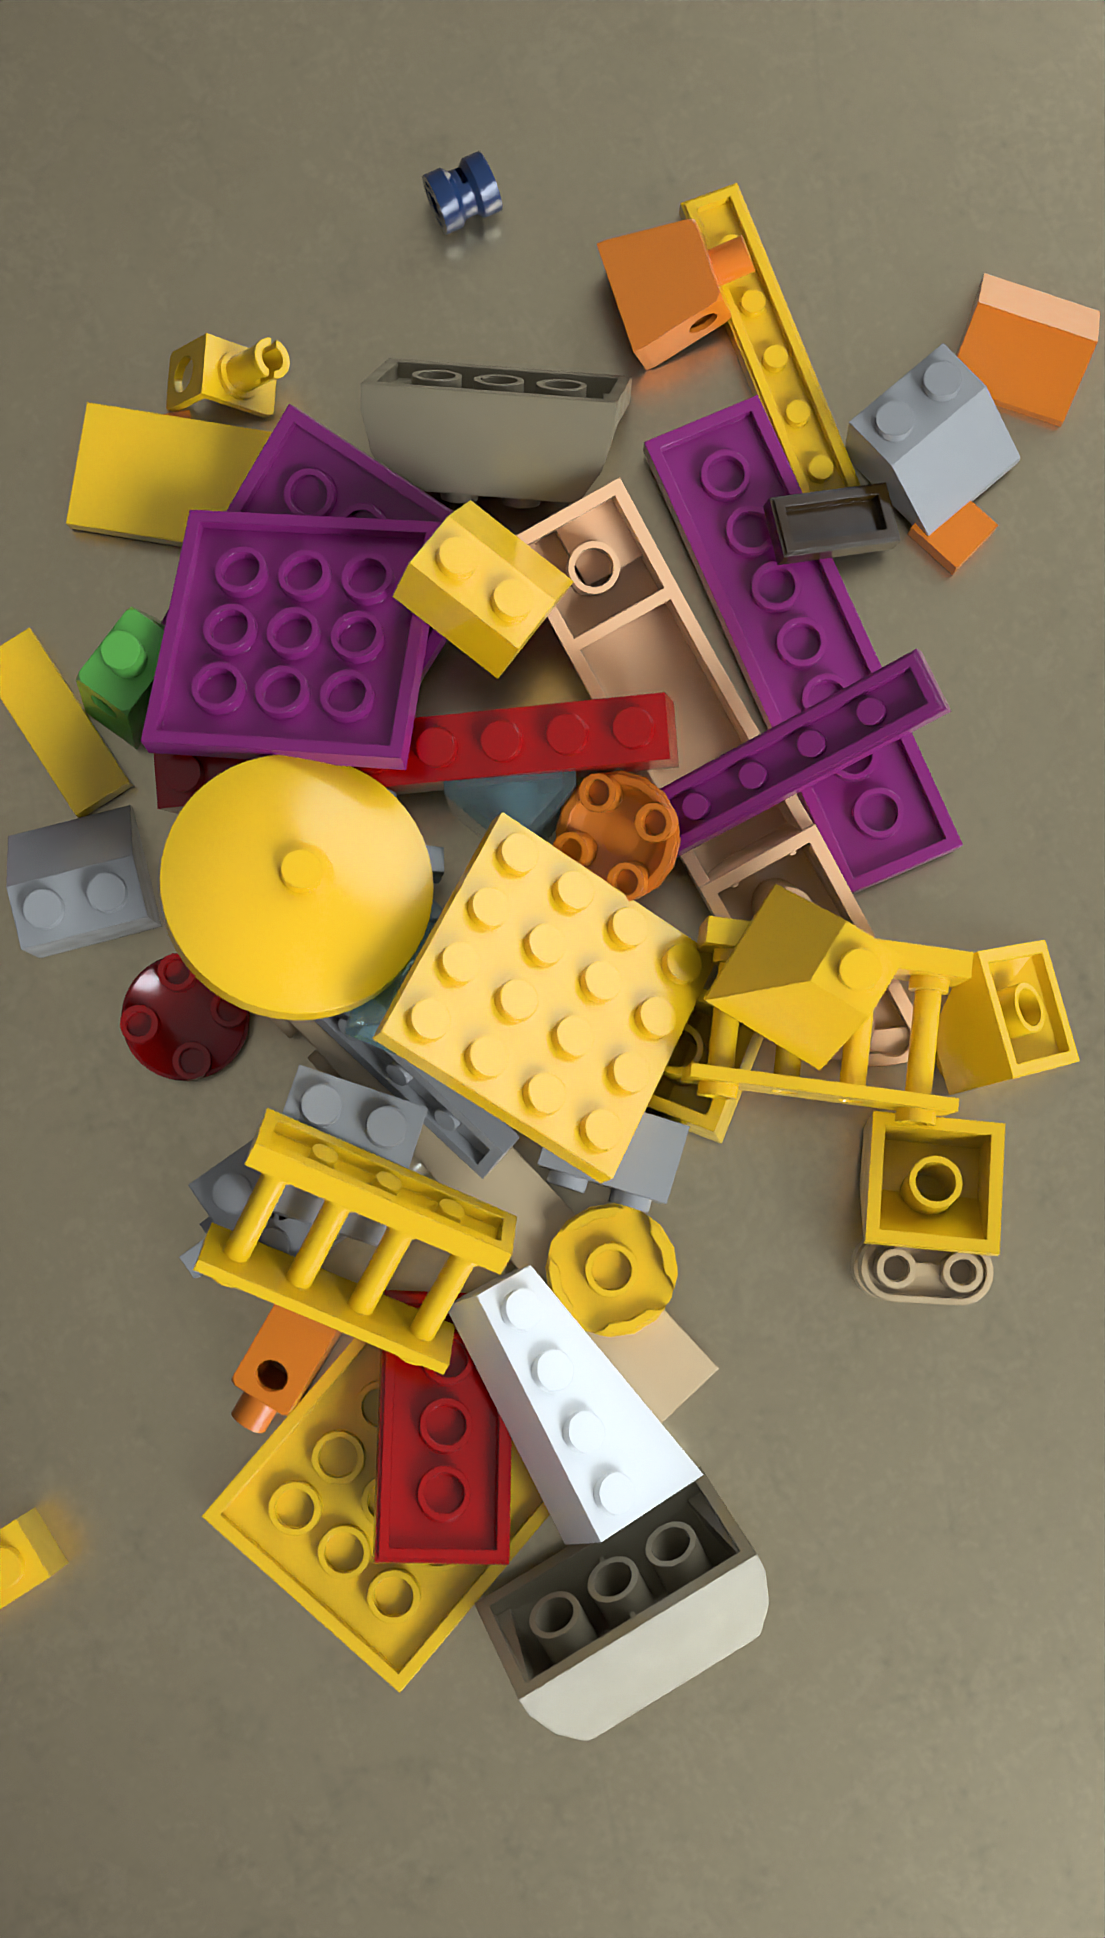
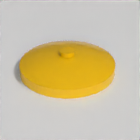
[159,755,434,1020]

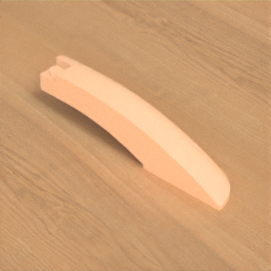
[516,477,913,1067]

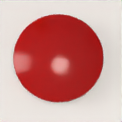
[120,953,250,1081]

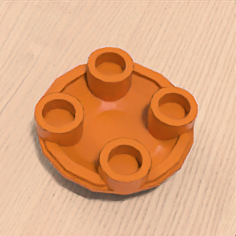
[552,771,681,901]

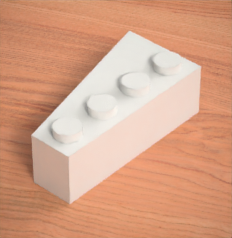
[449,1265,703,1545]

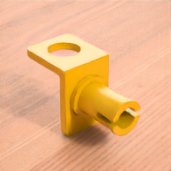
[166,333,290,418]

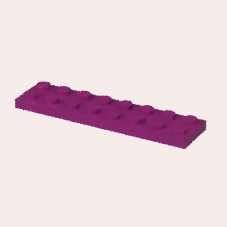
[643,395,963,894]

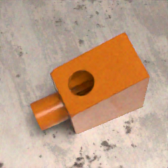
[597,219,755,371]
[231,1304,343,1433]

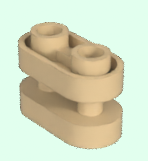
[850,1240,994,1305]

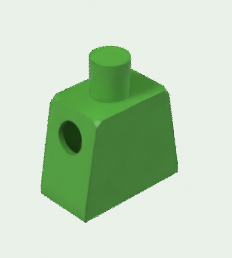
[76,607,165,750]

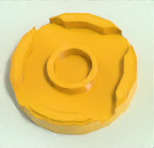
[545,1203,678,1337]

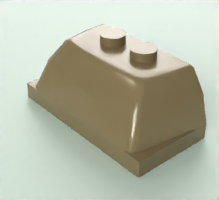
[361,358,632,508]
[474,1466,769,1741]

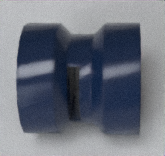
[422,151,503,235]

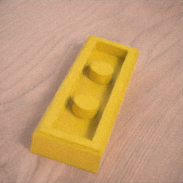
[0,627,133,818]

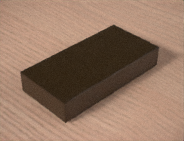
[763,482,901,565]

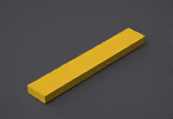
[679,183,860,493]

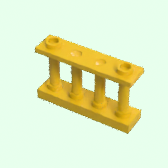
[681,916,974,1126]
[193,1108,517,1375]

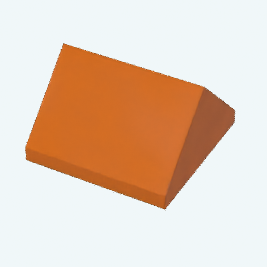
[956,273,1100,427]

